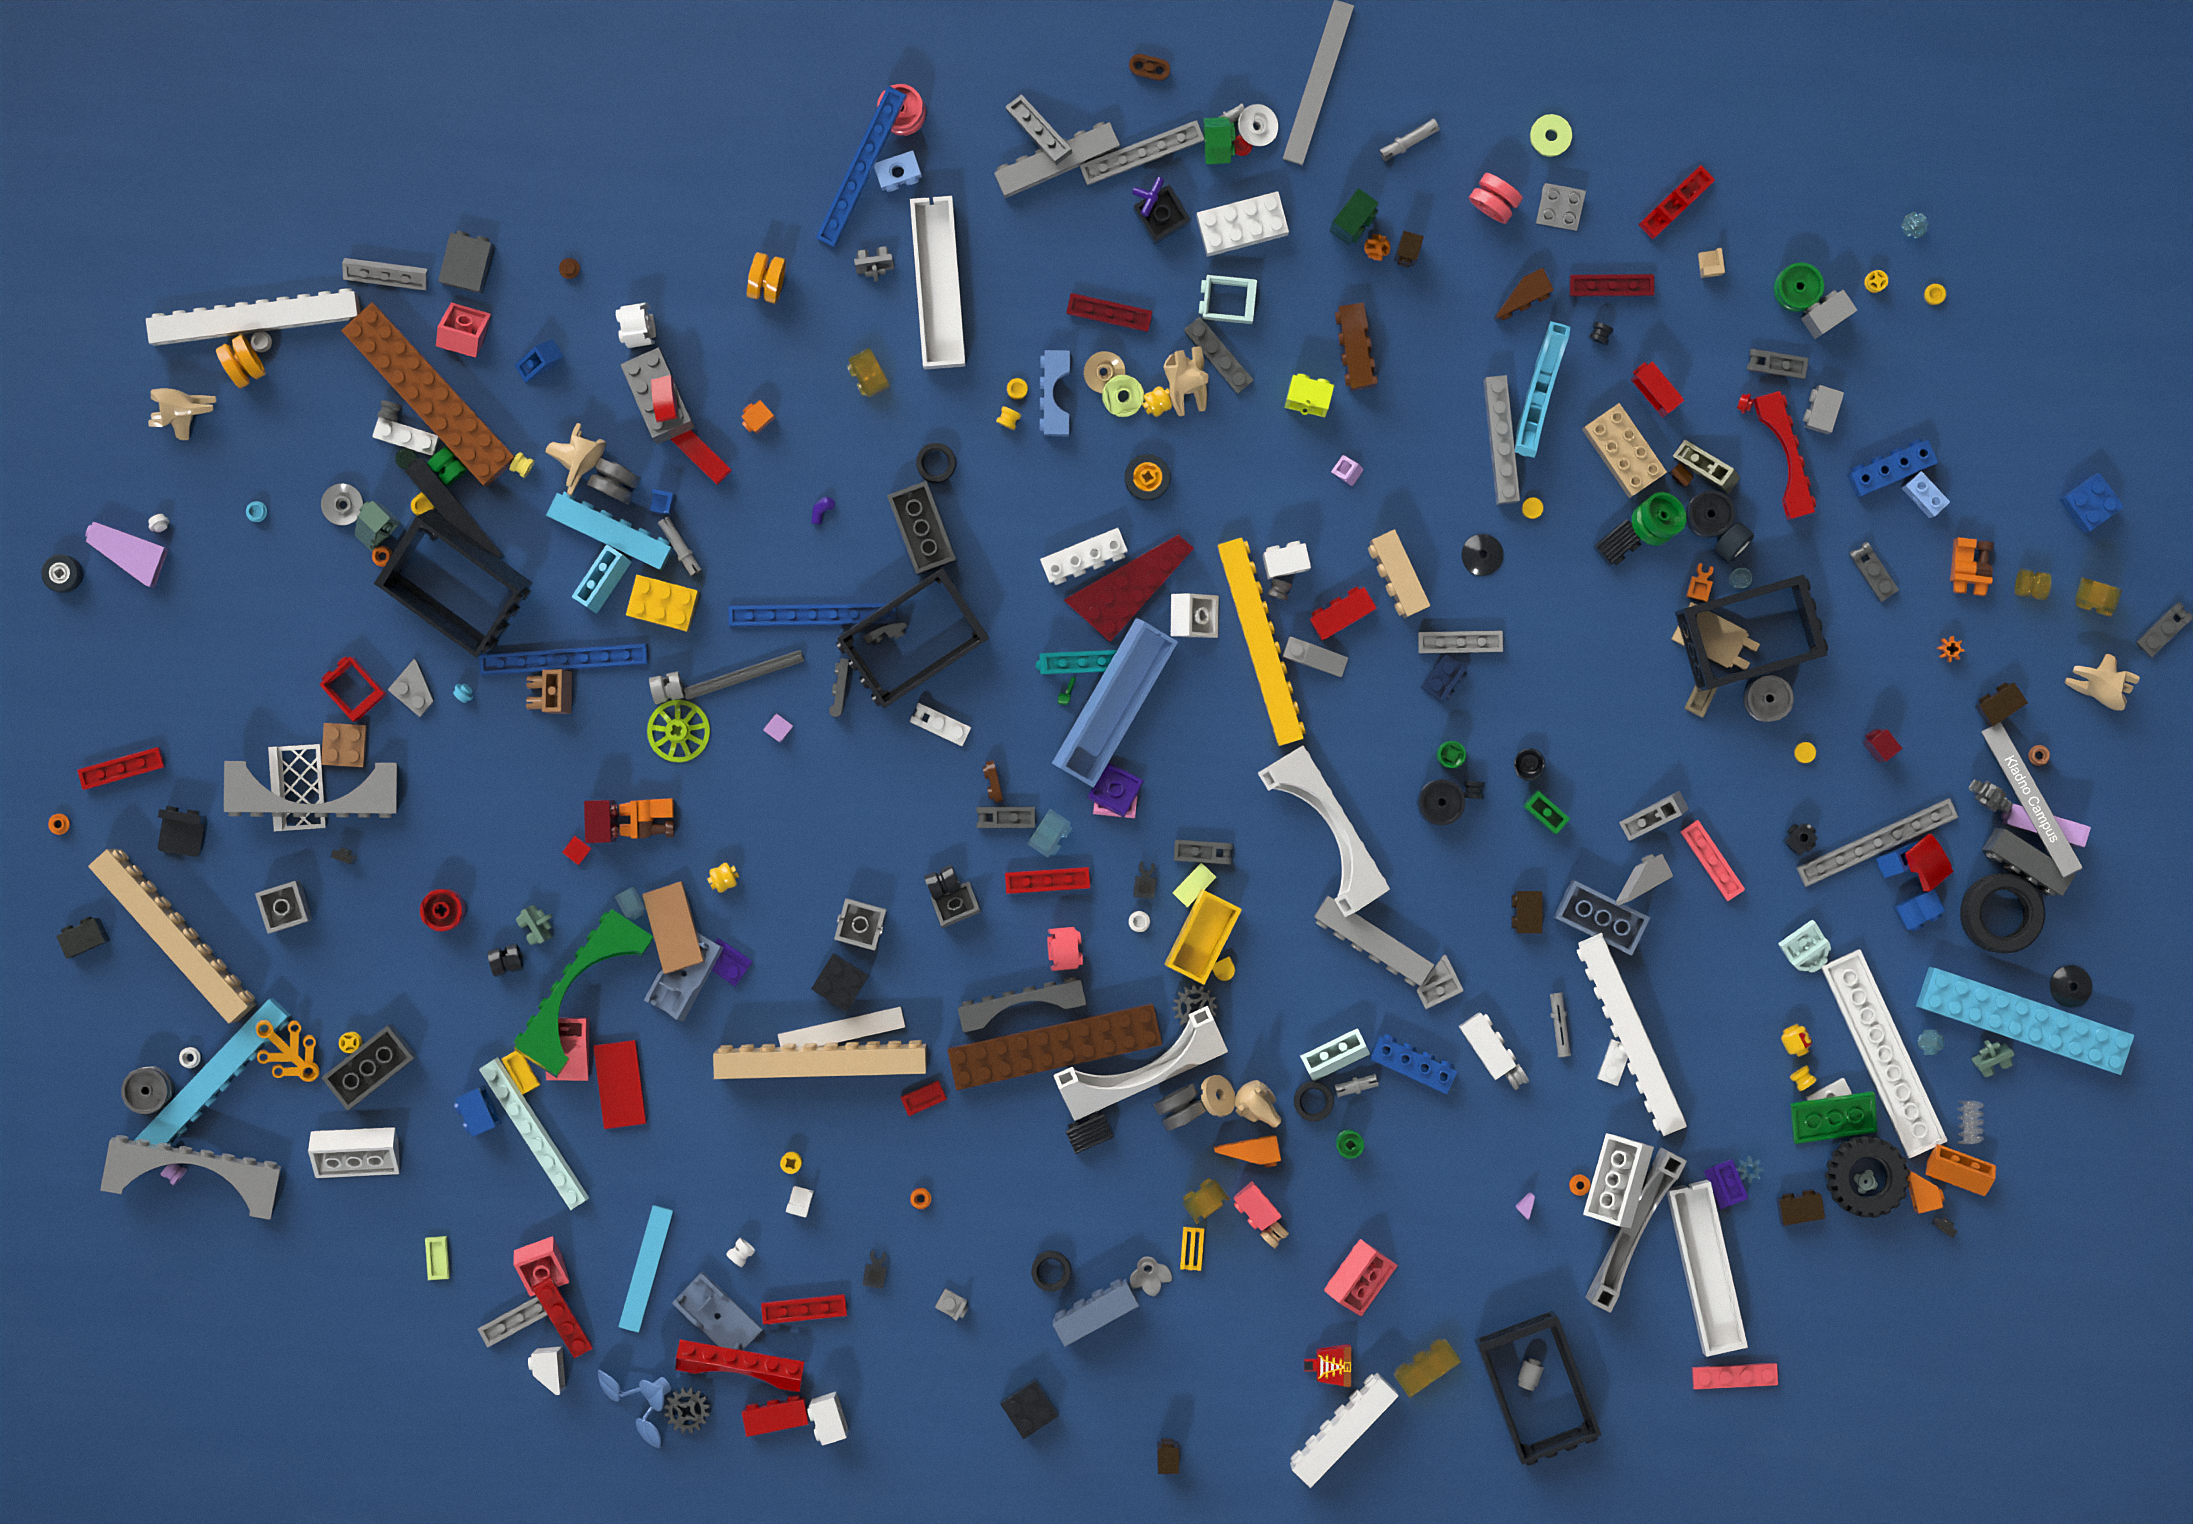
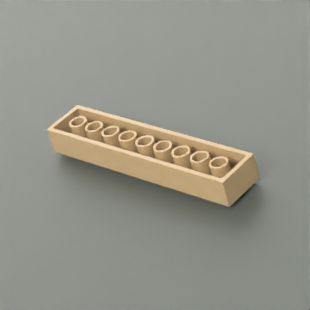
[88,849,257,1024]
[713,1040,927,1079]

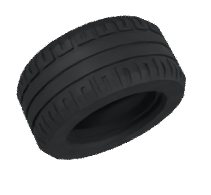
[1960,873,2046,954]

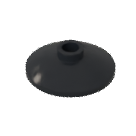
[1461,534,1503,576]
[2050,965,2092,1007]

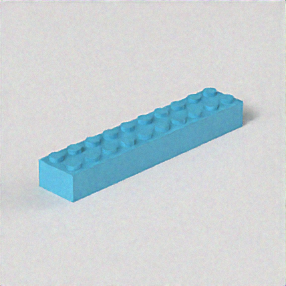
[1916,967,2134,1075]

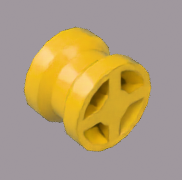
[1864,270,1888,293]
[996,406,1022,430]
[339,1032,363,1054]
[1790,1065,1817,1091]
[780,1152,802,1174]

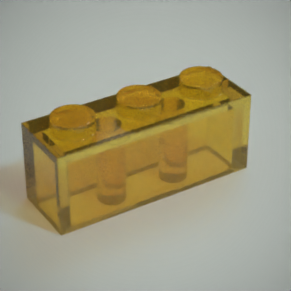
[1394,1338,1461,1398]

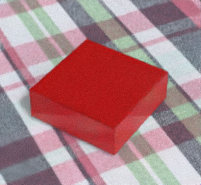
[562,836,592,865]

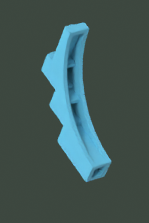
[1514,321,1571,458]

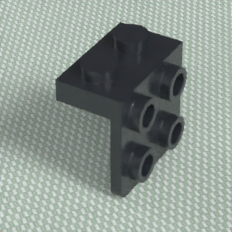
[158,806,206,857]

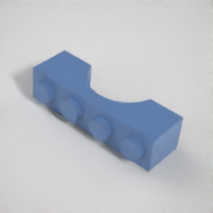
[1040,350,1070,437]

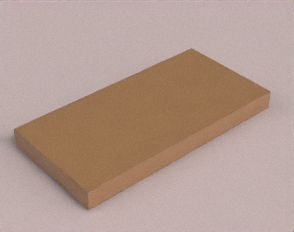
[642,881,705,975]

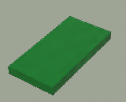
[1790,1091,1878,1144]

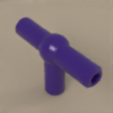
[1132,177,1164,217]

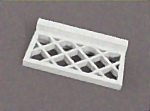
[268,744,326,831]

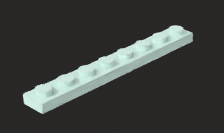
[479,1057,589,1210]

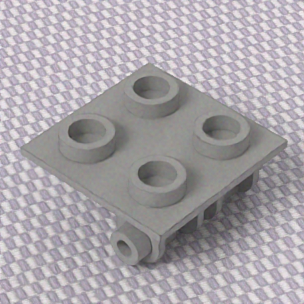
[1536,183,1586,231]

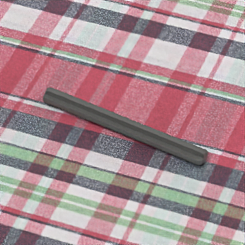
[683,650,804,700]

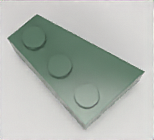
[355,500,401,552]

